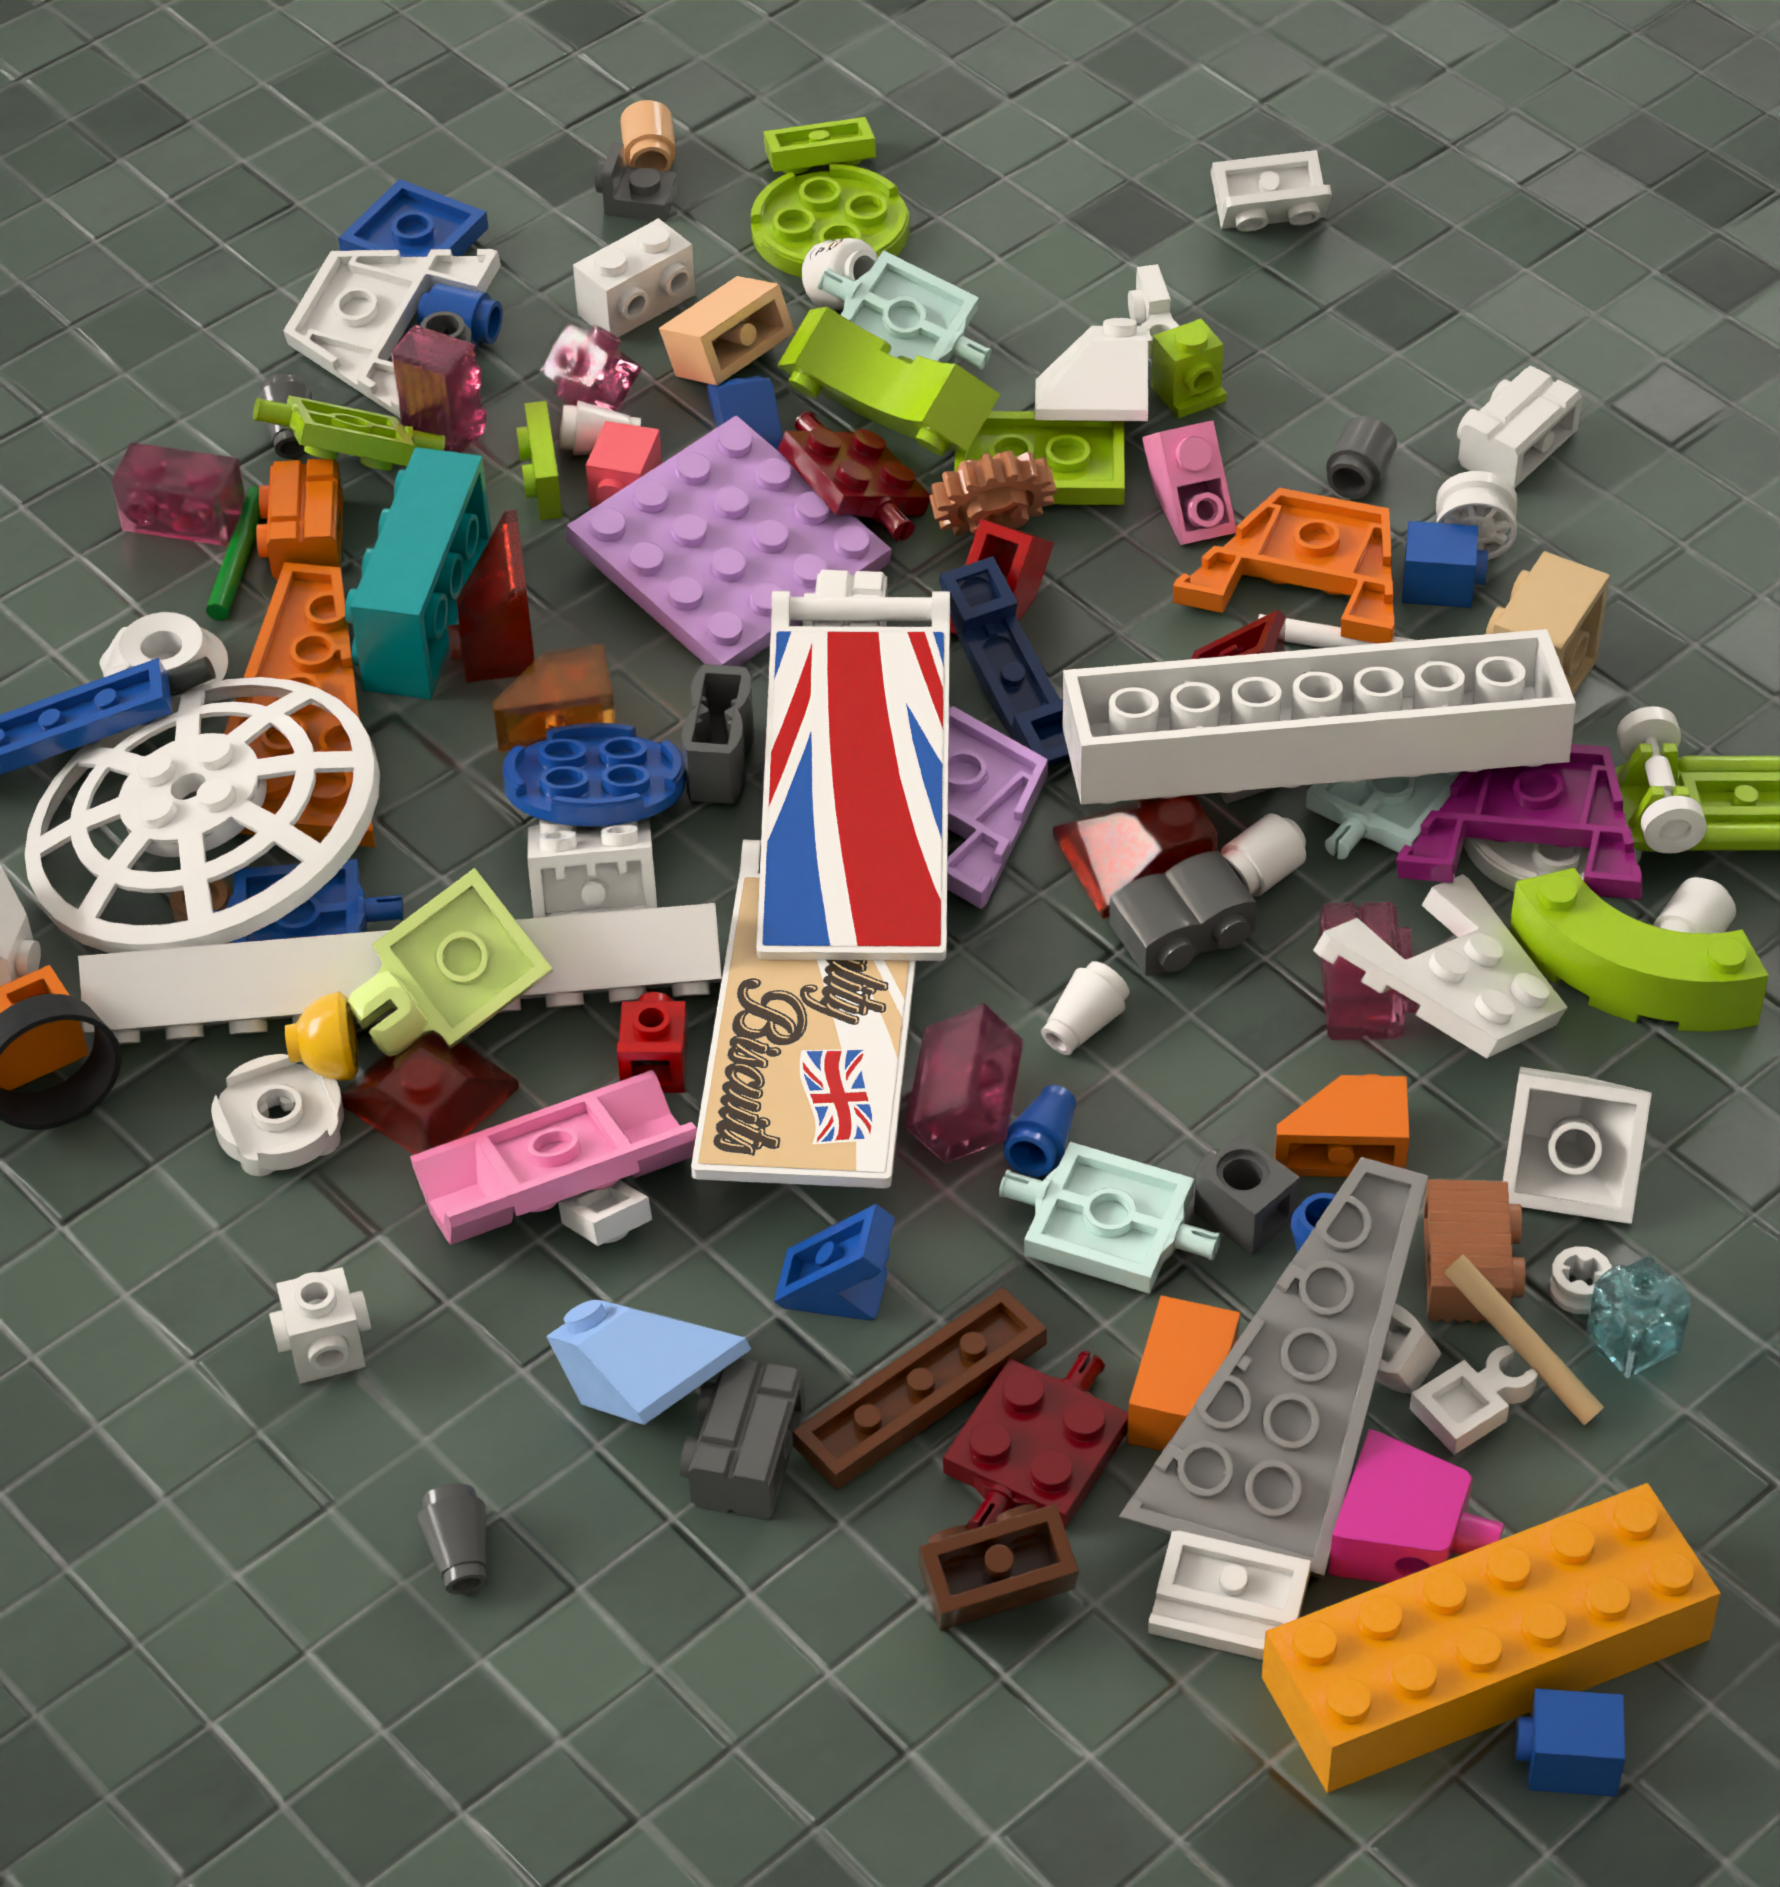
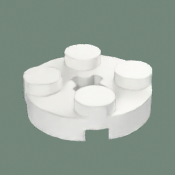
[211,1054,344,1176]

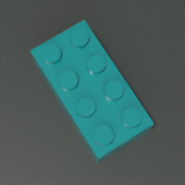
[345,447,492,700]

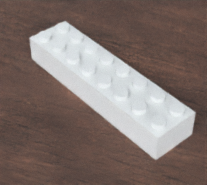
[1063,629,1576,805]

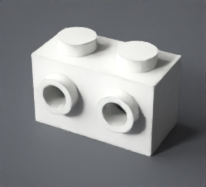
[573,218,696,341]

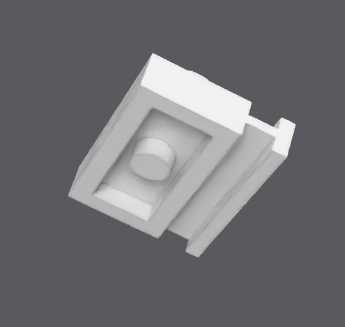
[1148,1530,1311,1660]

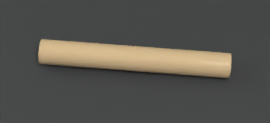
[1443,1254,1604,1425]

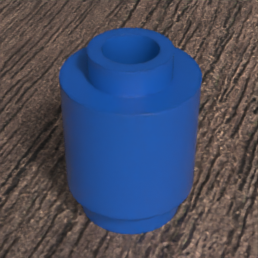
[417,283,503,347]

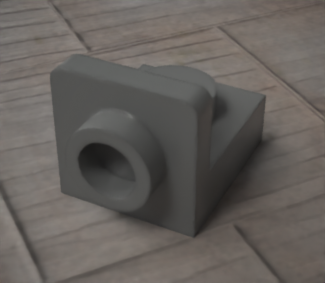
[595,142,678,222]

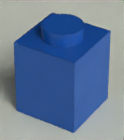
[1402,521,1488,608]
[1515,1688,1625,1797]

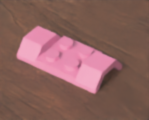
[410,1070,697,1245]

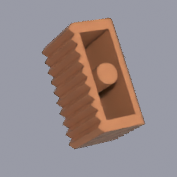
[1423,1179,1526,1324]

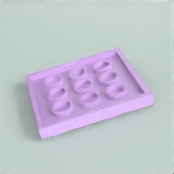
[566,415,892,667]

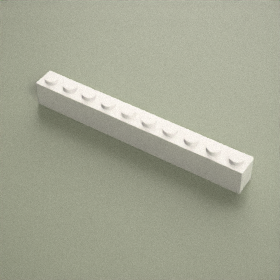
[78,903,722,1045]

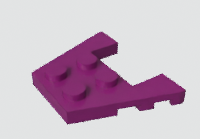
[1396,744,1642,900]

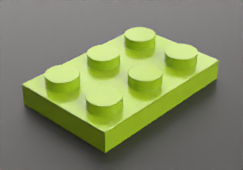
[954,411,1125,505]

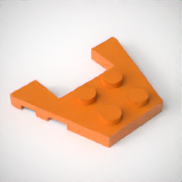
[1173,488,1395,644]

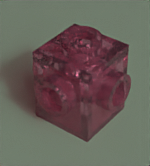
[540,323,642,412]

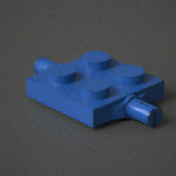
[213,859,404,943]

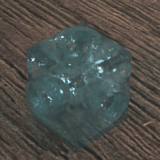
[1586,1255,1692,1378]

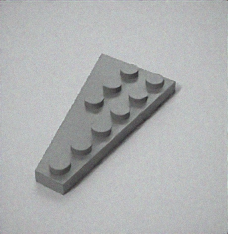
[1118,1157,1428,1579]

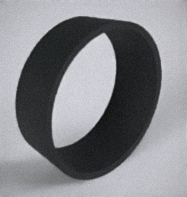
[0,994,122,1130]

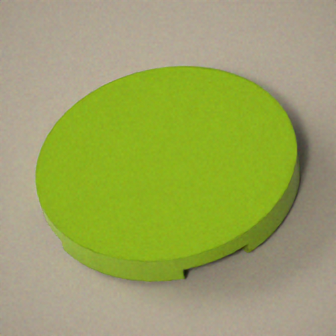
[751,164,910,278]

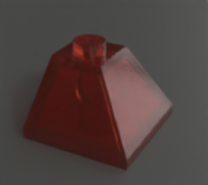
[448,509,536,683]
[1053,795,1218,919]
[341,1034,519,1155]

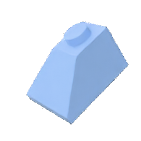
[546,1300,751,1425]

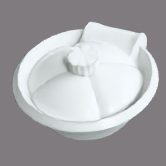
[99,612,228,685]

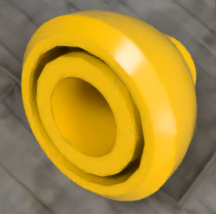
[285,991,359,1081]

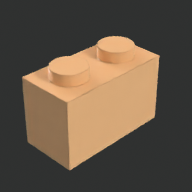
[659,276,795,385]

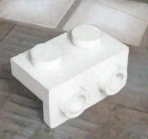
[1211,150,1332,232]

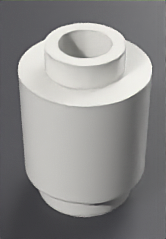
[1221,813,1306,897]
[1653,877,1736,934]

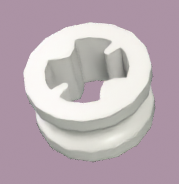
[1549,1246,1613,1314]

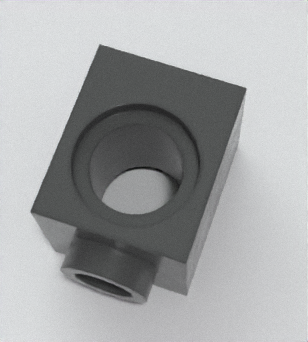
[1194,1134,1300,1255]

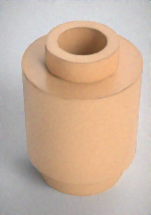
[620,100,676,171]

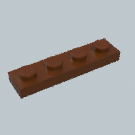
[792,1287,1047,1490]

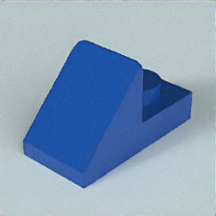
[707,375,783,452]
[774,1204,895,1320]

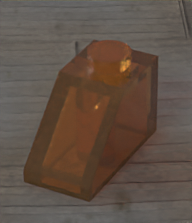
[492,644,616,752]

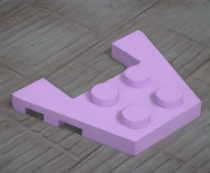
[947,706,1048,909]

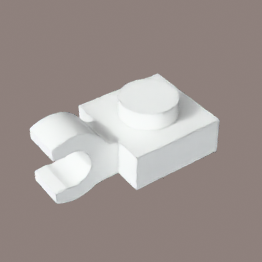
[1128,264,1179,358]

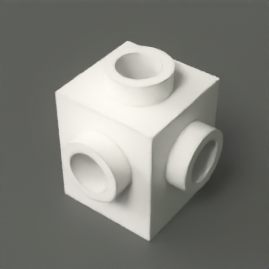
[269,1267,372,1384]

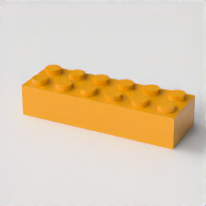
[1262,1483,1721,1793]

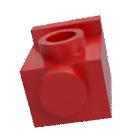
[617,992,688,1093]

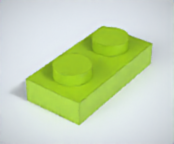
[763,117,876,174]
[516,401,563,520]

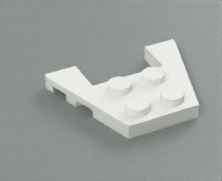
[283,249,501,423]
[1313,874,1567,1059]

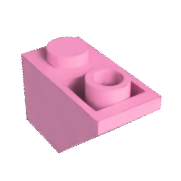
[1142,420,1236,545]

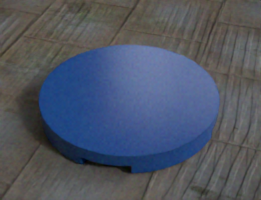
[503,723,685,826]

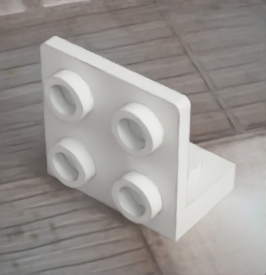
[527,817,657,918]

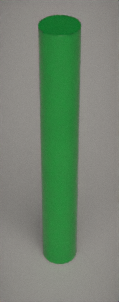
[206,486,262,620]

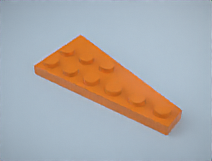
[223,562,376,848]

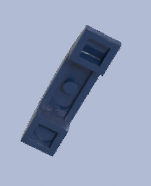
[939,556,1070,766]

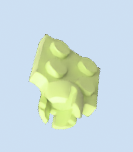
[348,868,553,1056]

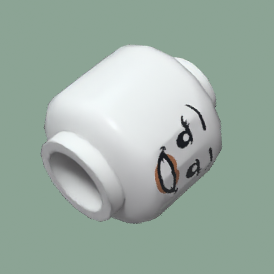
[802,238,878,311]

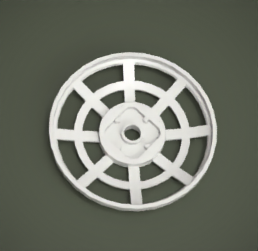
[25,677,380,953]

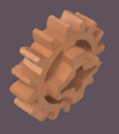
[929,451,1057,537]

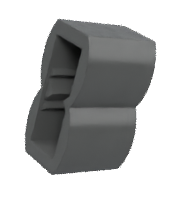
[682,664,754,804]
[1110,851,1256,976]

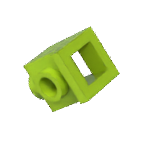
[1151,318,1227,419]

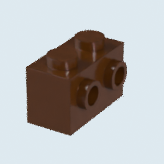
[918,1504,1079,1631]

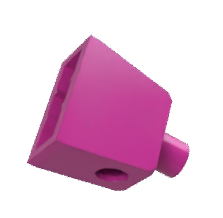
[1328,1429,1505,1584]

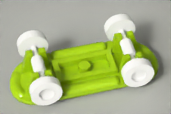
[1615,706,1780,854]

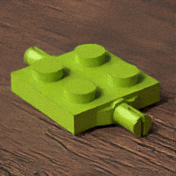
[253,395,445,471]

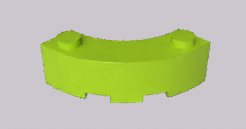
[777,307,1001,456]
[1509,867,1769,1032]

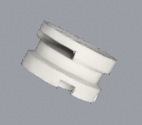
[1436,471,1517,560]

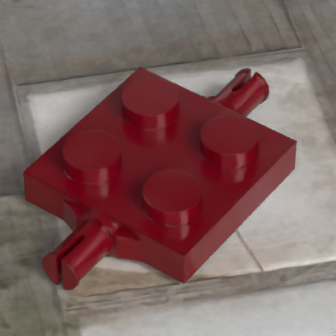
[778,411,930,541]
[943,1351,1128,1530]

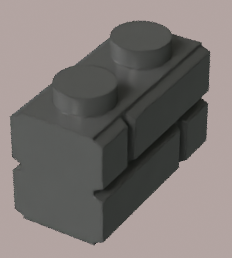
[680,1358,805,1520]

